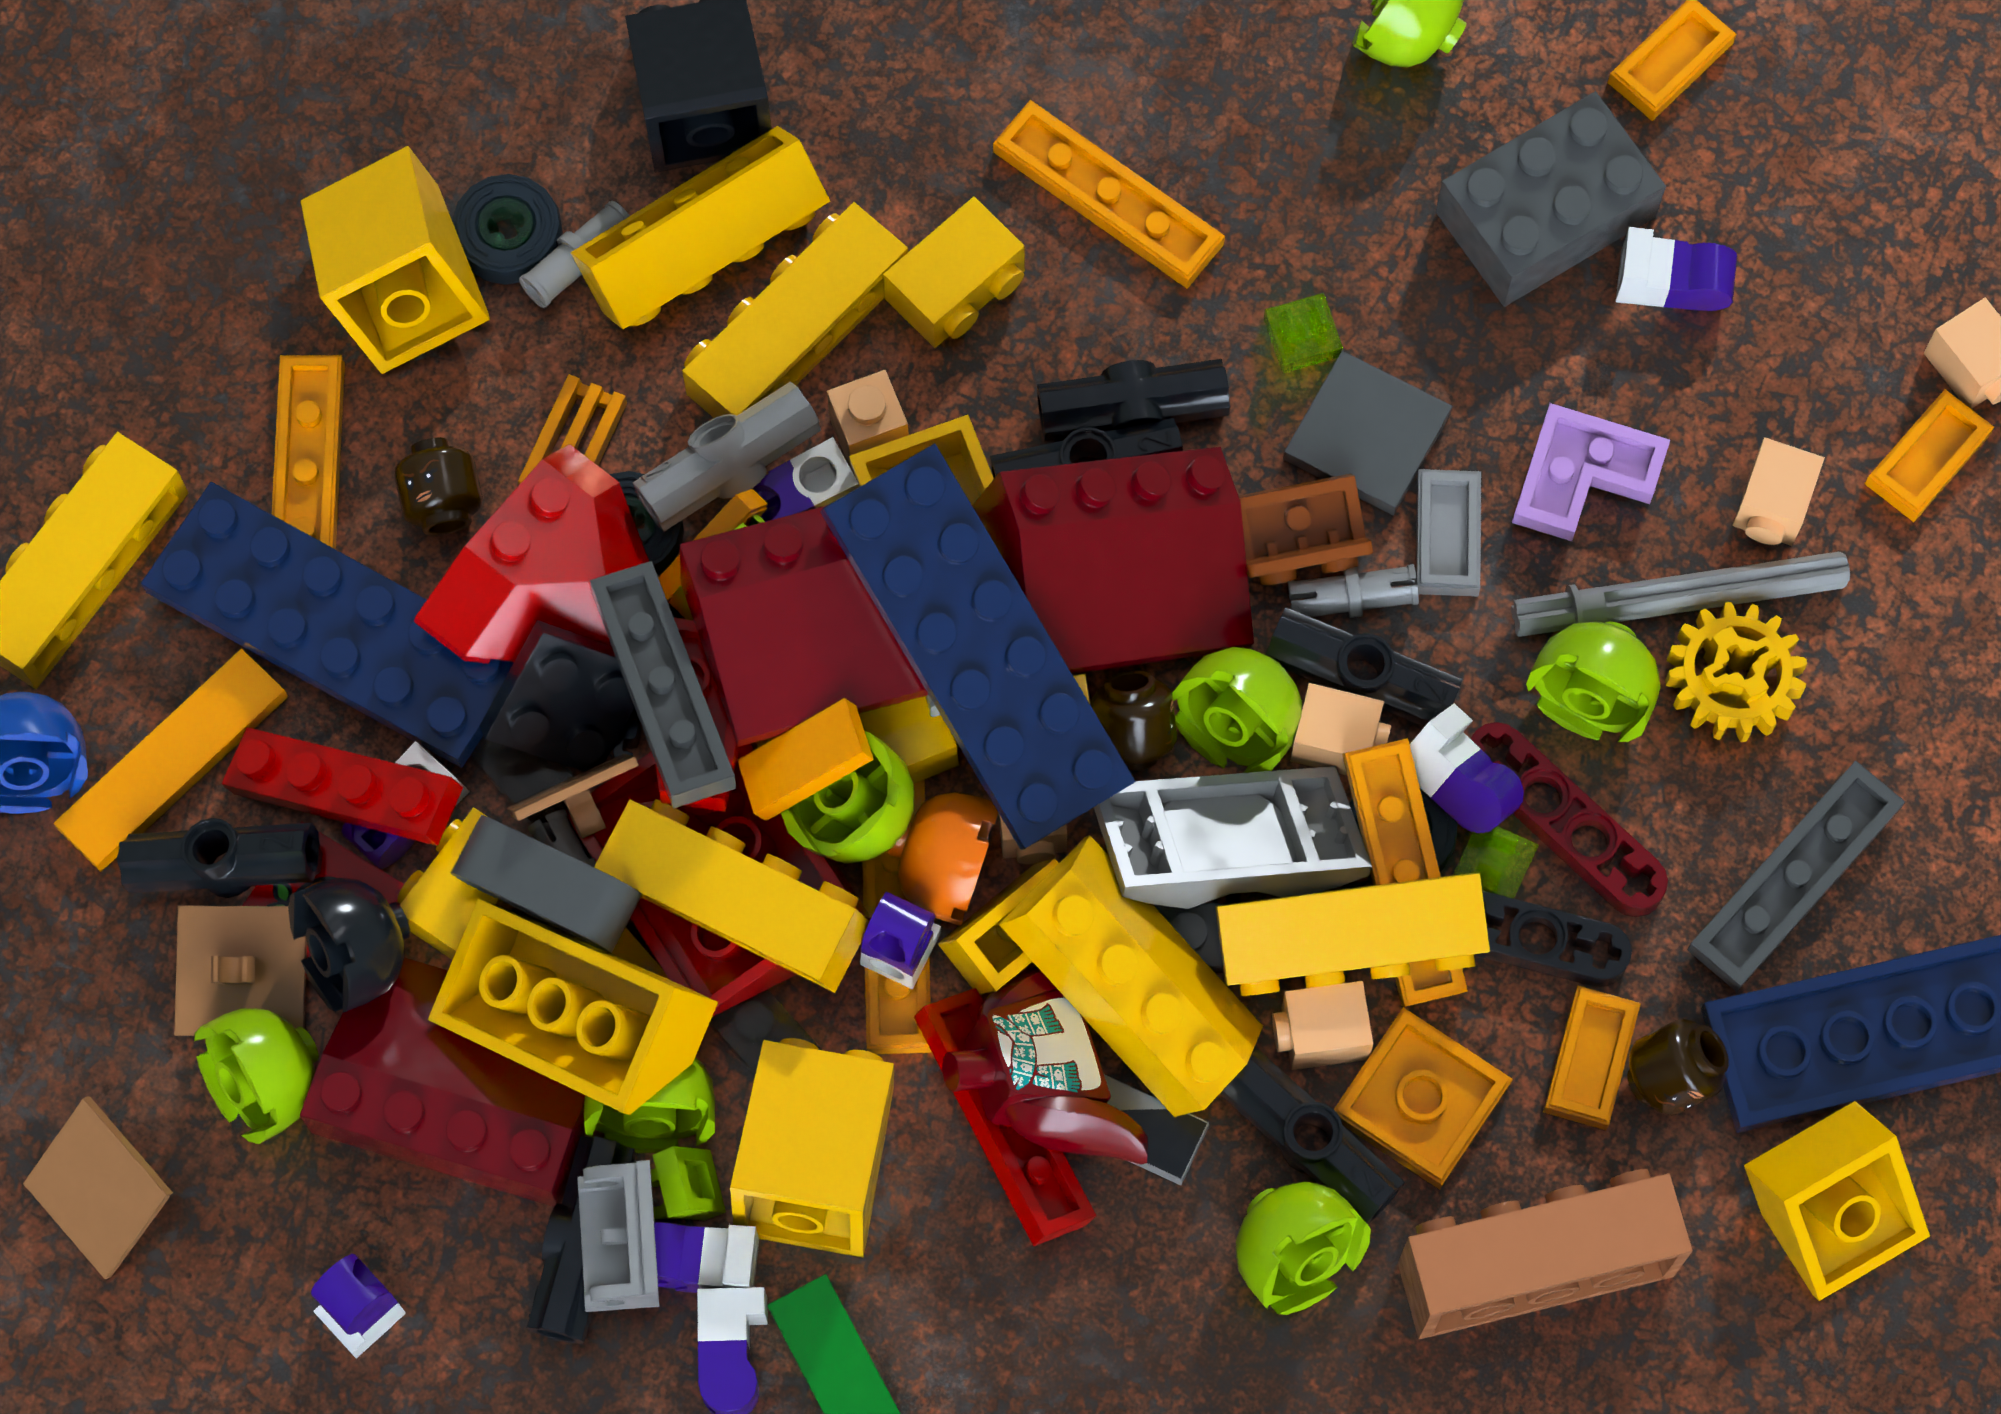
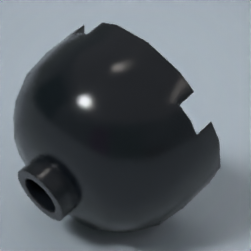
[288,878,410,1013]

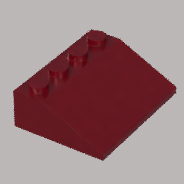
[972,446,1254,674]
[680,505,928,747]
[300,957,585,1207]

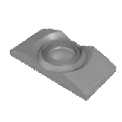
[1094,766,1372,909]

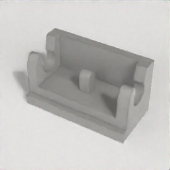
[577,1160,660,1312]

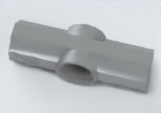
[632,381,821,532]

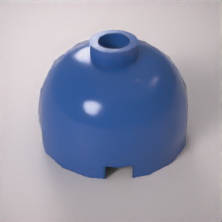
[0,692,88,814]

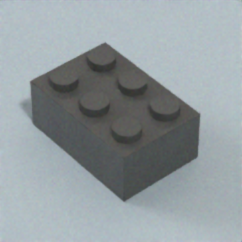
[1436,91,1666,307]

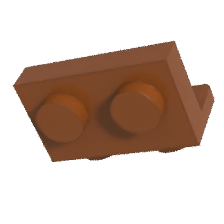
[1239,473,1373,585]

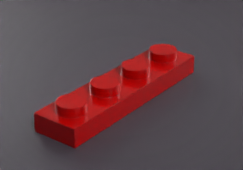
[221,727,463,846]
[914,988,1097,1247]

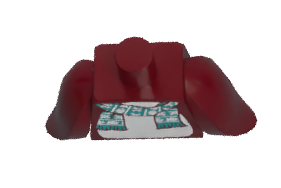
[942,967,1148,1164]

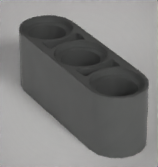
[450,815,642,953]

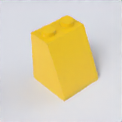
[300,146,490,374]
[730,1038,894,1258]

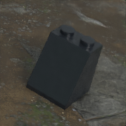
[625,0,772,173]

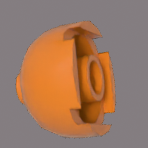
[888,792,998,926]

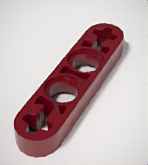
[1470,722,1668,917]

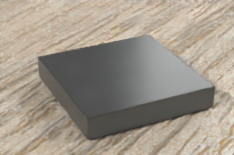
[1283,351,1453,516]

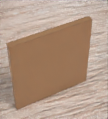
[507,754,639,839]
[174,906,307,1036]
[23,1096,173,1279]

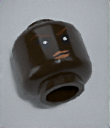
[394,437,483,535]
[1091,670,1177,770]
[1627,1018,1729,1116]

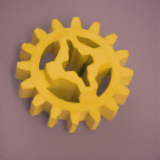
[1665,602,1807,742]

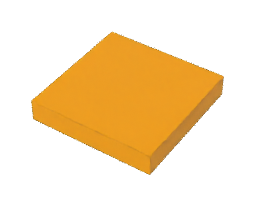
[1334,1007,1513,1190]

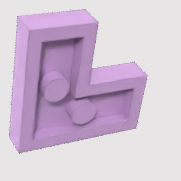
[1512,403,1670,541]

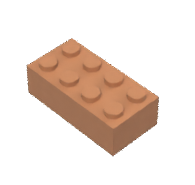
[1398,1169,1693,1340]

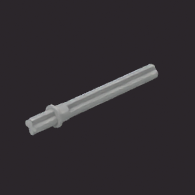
[1511,551,1850,637]

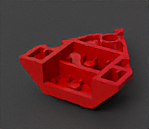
[414,444,649,664]

